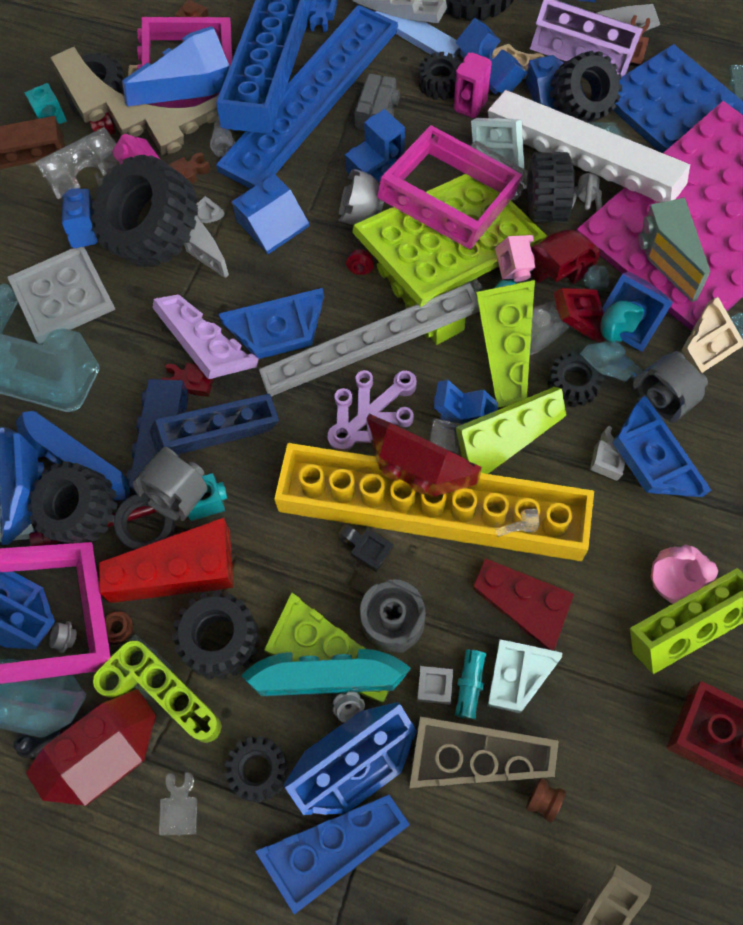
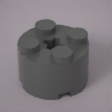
[633,351,708,423]
[133,447,207,521]
[360,579,426,653]

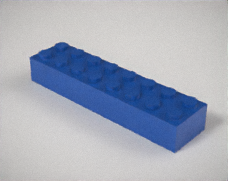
[216,0,312,134]

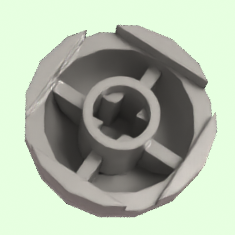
[339,169,384,225]

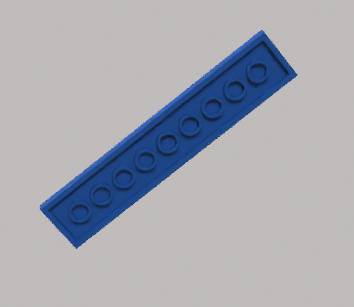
[216,5,398,189]

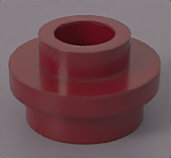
[346,249,374,275]

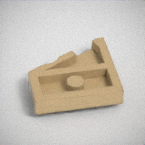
[682,297,743,373]

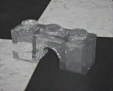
[36,127,119,199]

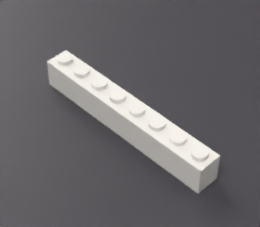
[488,90,690,202]

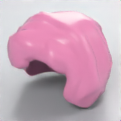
[650,544,718,604]

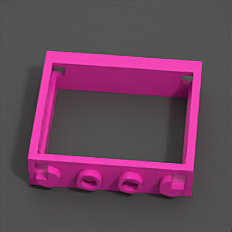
[137,17,232,108]
[377,125,523,250]
[0,542,111,684]

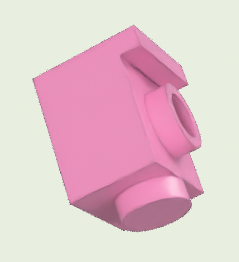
[495,235,535,282]

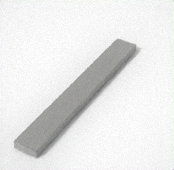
[259,283,480,396]

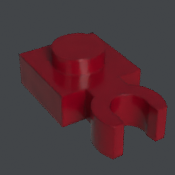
[161,363,214,397]

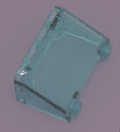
[0,329,100,412]

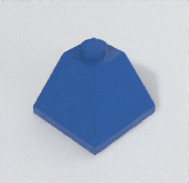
[525,55,587,111]
[602,271,673,352]

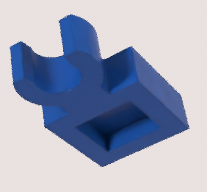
[309,0,338,32]

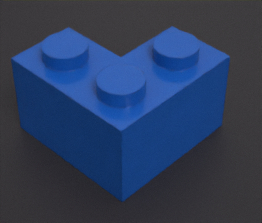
[345,109,405,182]

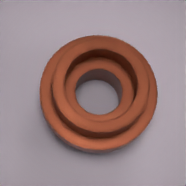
[104,612,134,644]

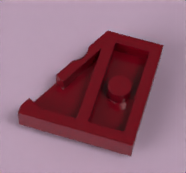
[553,288,608,344]

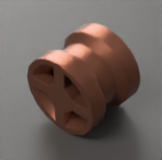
[526,778,566,823]

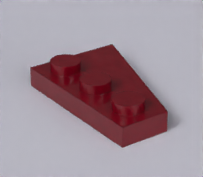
[473,559,574,651]

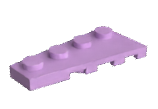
[152,294,259,379]

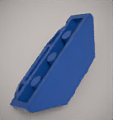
[0,426,44,545]
[0,572,55,649]
[284,702,417,815]

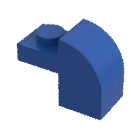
[434,380,498,430]

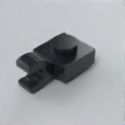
[338,524,394,573]

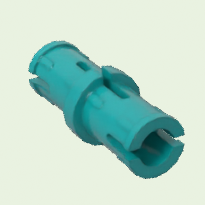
[454,649,486,720]

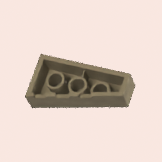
[409,717,559,788]

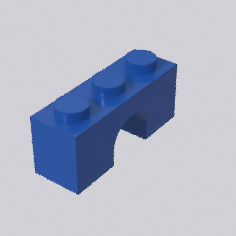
[455,18,528,95]

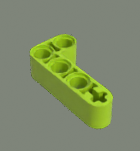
[93,641,222,743]

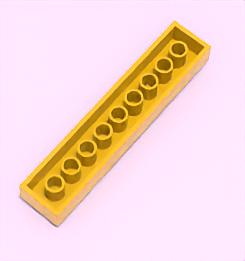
[274,443,594,561]

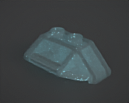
[0,659,86,738]

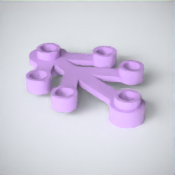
[328,370,416,451]

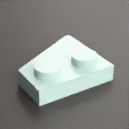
[471,118,524,173]
[488,639,562,713]

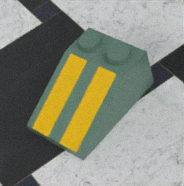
[638,197,711,302]

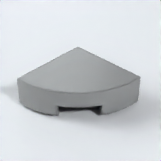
[196,196,225,223]

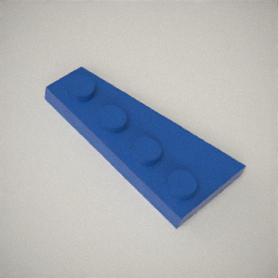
[255,795,410,914]

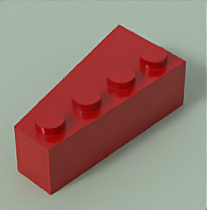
[99,518,234,603]

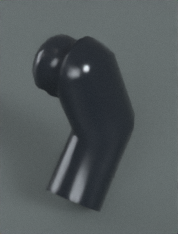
[13,728,62,760]

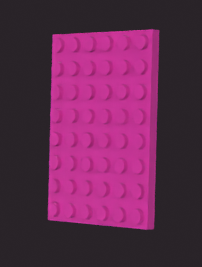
[577,101,743,331]

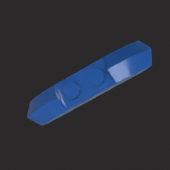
[16,411,130,500]

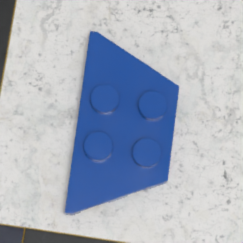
[219,288,324,359]
[612,396,712,497]

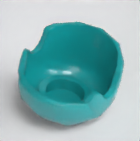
[600,300,644,343]

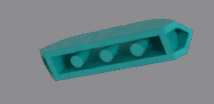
[241,649,411,696]

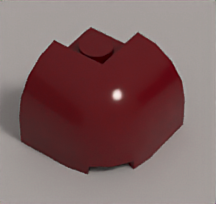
[531,230,600,285]

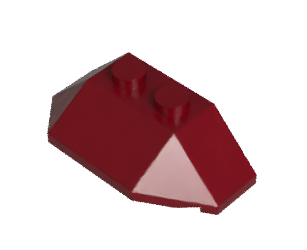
[366,413,482,496]
[26,689,157,806]

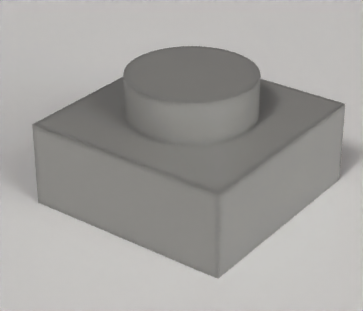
[418,666,453,705]

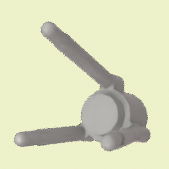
[572,173,602,212]

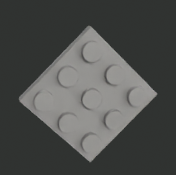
[7,247,116,344]

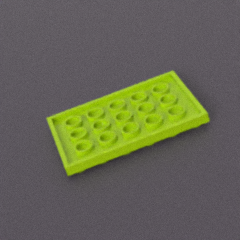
[352,174,547,307]

